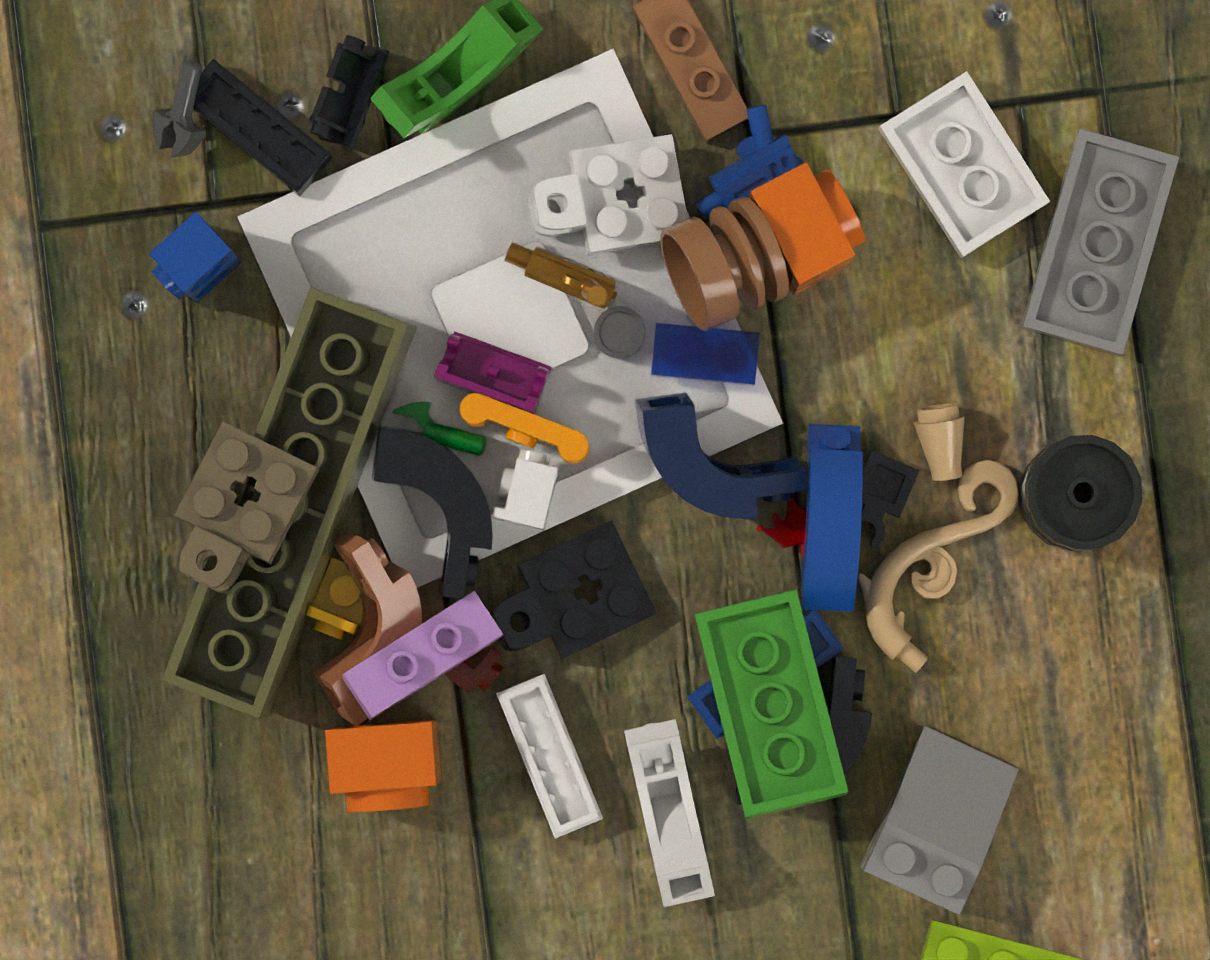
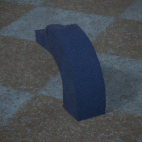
[635,392,808,519]

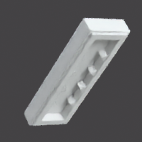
[496,674,603,838]

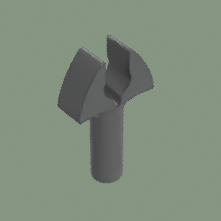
[153,60,206,157]

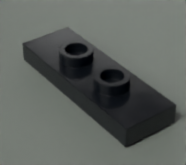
[193,59,333,197]

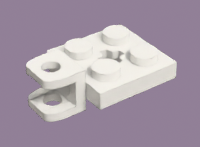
[527,134,688,255]

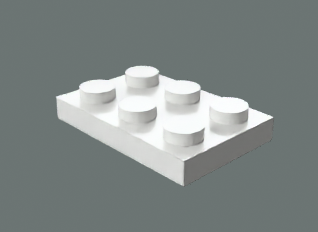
[878,71,1050,259]

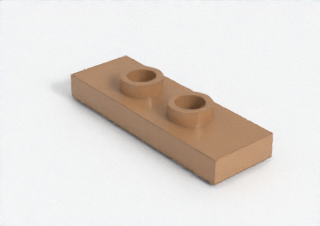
[632,0,749,143]

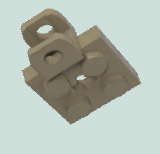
[174,421,319,593]

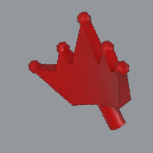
[756,497,806,559]

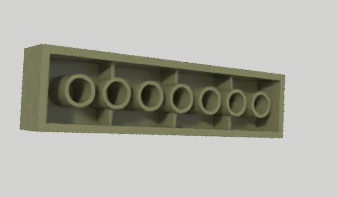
[162,286,417,719]

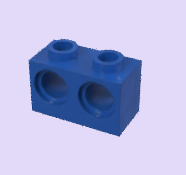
[149,212,242,303]

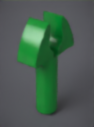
[392,401,487,456]

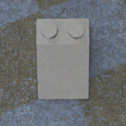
[859,726,1019,915]

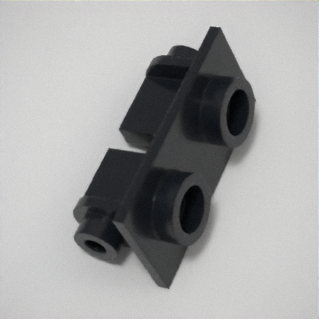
[309,35,390,148]

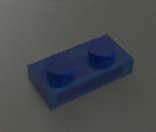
[651,323,760,386]

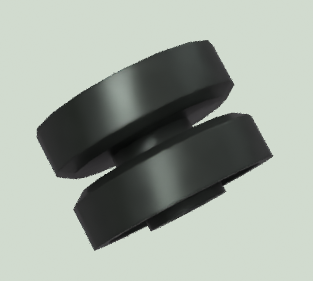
[1019,435,1143,551]

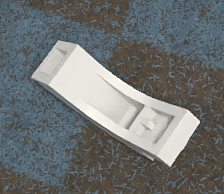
[624,719,715,907]

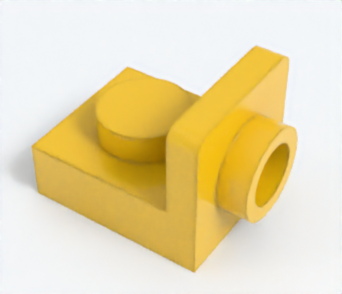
[306,557,363,640]

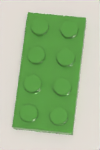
[695,589,849,820]

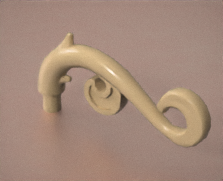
[857,460,1020,673]

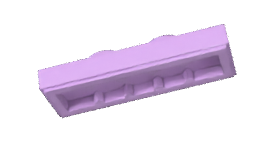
[342,591,503,721]

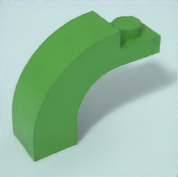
[370,0,544,138]

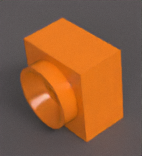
[749,162,866,295]
[325,719,441,812]

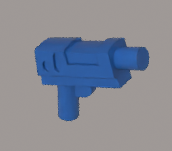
[694,104,804,221]

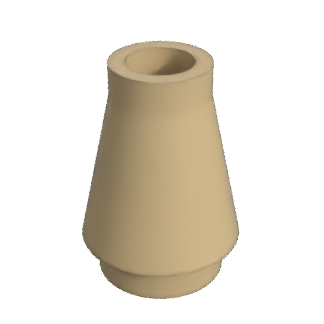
[913,403,965,481]

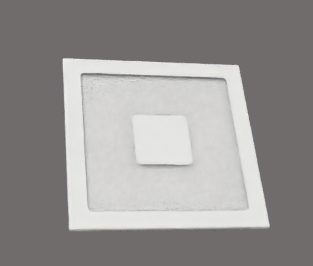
[238,49,783,588]

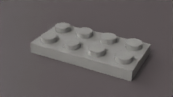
[1021,128,1179,357]

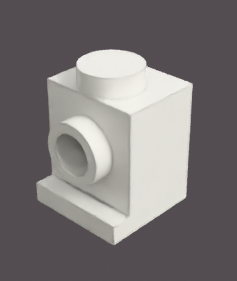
[492,449,559,531]

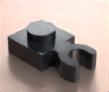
[861,450,919,548]

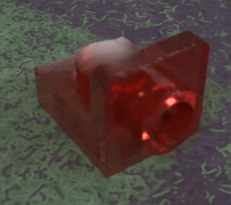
[445,647,504,694]

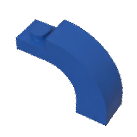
[801,424,863,612]

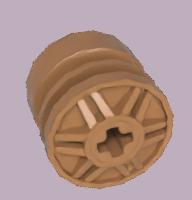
[660,196,789,331]

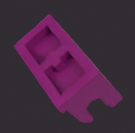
[434,331,552,414]

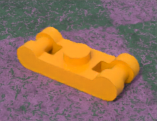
[459,393,589,464]

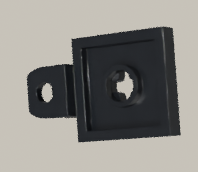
[490,520,657,659]

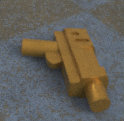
[504,242,618,309]

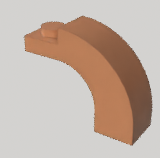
[313,531,422,727]

